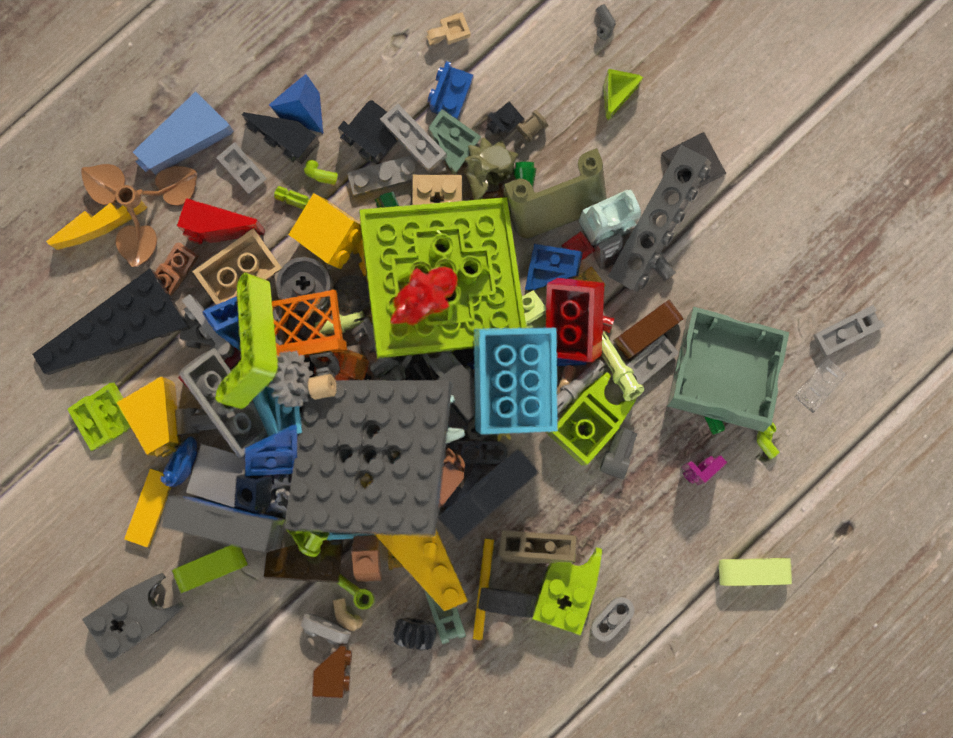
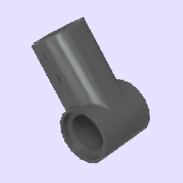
[175,408,218,435]
[599,427,637,480]

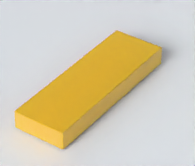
[124,469,171,547]

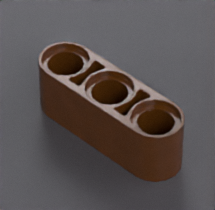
[613,299,684,360]

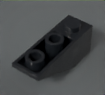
[242,112,320,165]

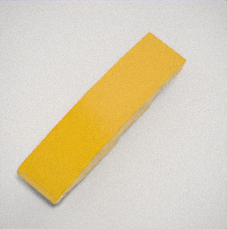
[46,200,148,250]

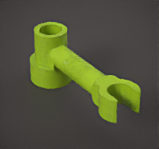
[337,574,375,610]

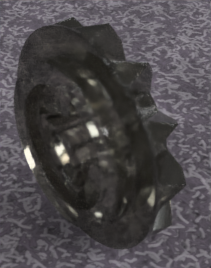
[333,275,370,314]

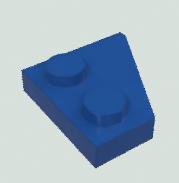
[525,244,583,291]
[245,425,297,476]

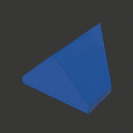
[269,74,324,134]
[202,296,241,351]

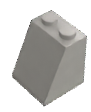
[186,444,273,513]

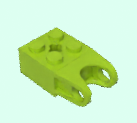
[545,372,636,466]
[532,547,602,635]

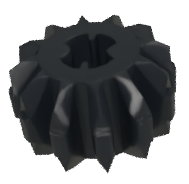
[393,617,436,651]

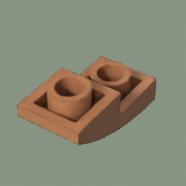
[155,242,199,296]

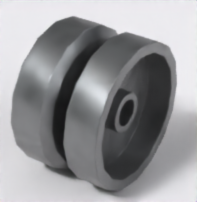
[276,257,334,314]

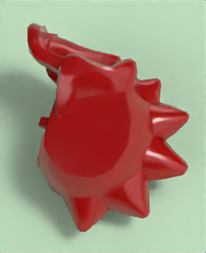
[390,267,457,326]

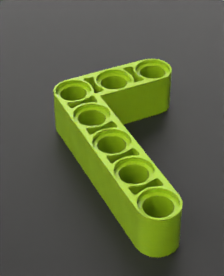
[216,273,278,409]

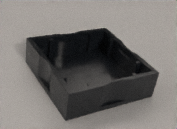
[438,448,539,542]

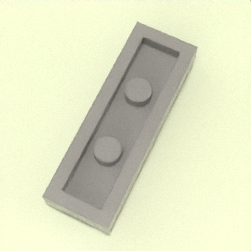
[380,104,447,173]

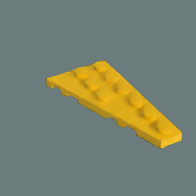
[367,480,468,611]

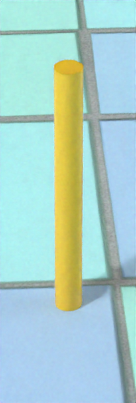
[473,539,494,640]

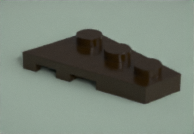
[263,539,344,583]

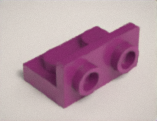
[681,455,728,485]

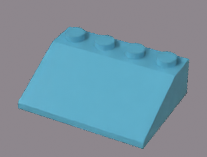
[474,328,557,434]

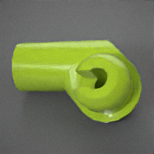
[304,160,338,185]
[756,422,780,460]

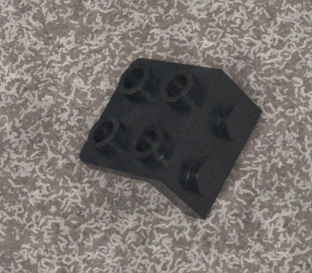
[338,100,398,164]

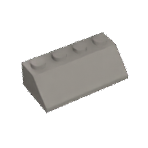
[179,348,267,458]

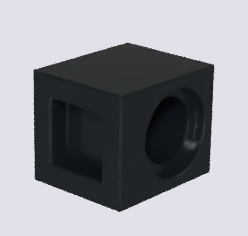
[234,473,272,513]

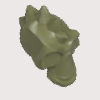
[464,138,518,200]

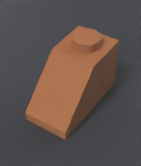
[439,448,465,507]
[352,535,382,582]

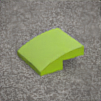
[67,382,132,451]

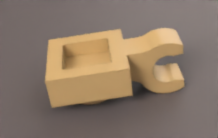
[427,12,471,46]

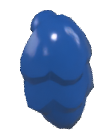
[161,436,197,487]

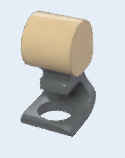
[308,351,340,400]

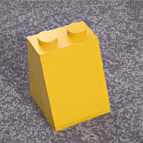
[117,377,181,458]

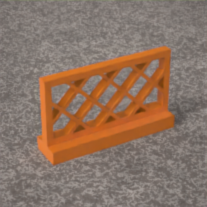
[272,290,347,358]

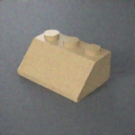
[192,228,282,305]

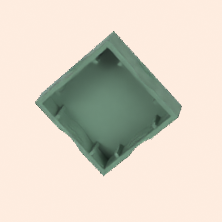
[667,307,789,432]

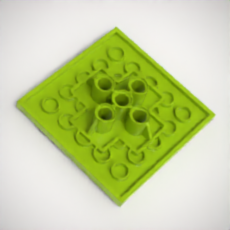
[359,197,527,358]

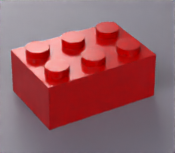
[546,278,604,362]

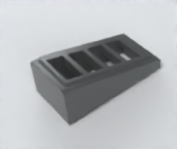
[593,234,623,270]

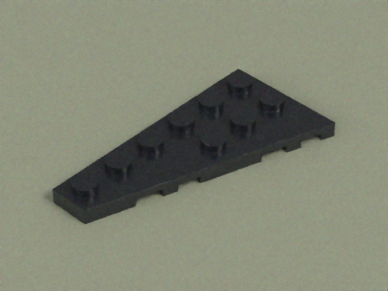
[32,268,191,375]

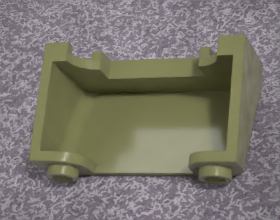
[503,148,607,239]

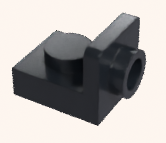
[487,101,525,139]

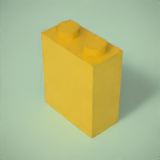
[288,193,362,269]

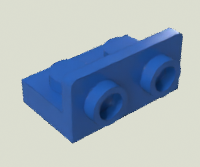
[427,61,474,120]

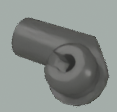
[595,4,616,40]

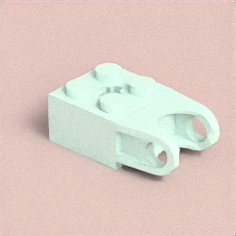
[579,189,641,246]

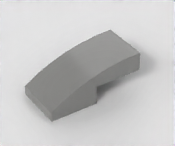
[216,142,267,194]

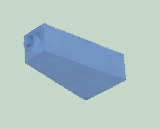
[133,91,234,175]

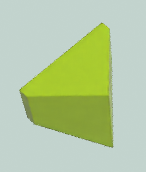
[603,69,643,120]

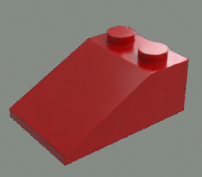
[177,198,265,245]

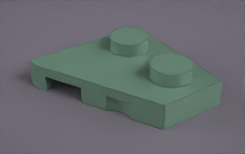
[427,109,482,175]

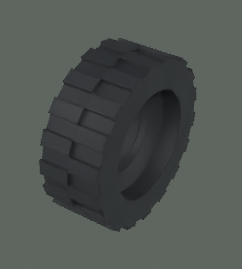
[478,587,536,618]

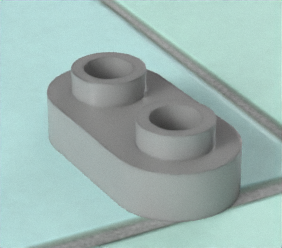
[591,597,634,641]
[301,614,351,646]

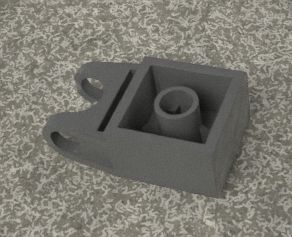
[422,351,475,424]
[82,573,185,662]

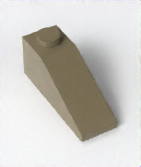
[499,531,577,564]

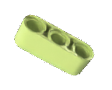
[719,558,792,586]

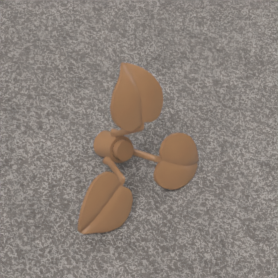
[81,164,198,267]

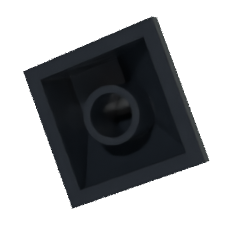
[661,132,726,189]

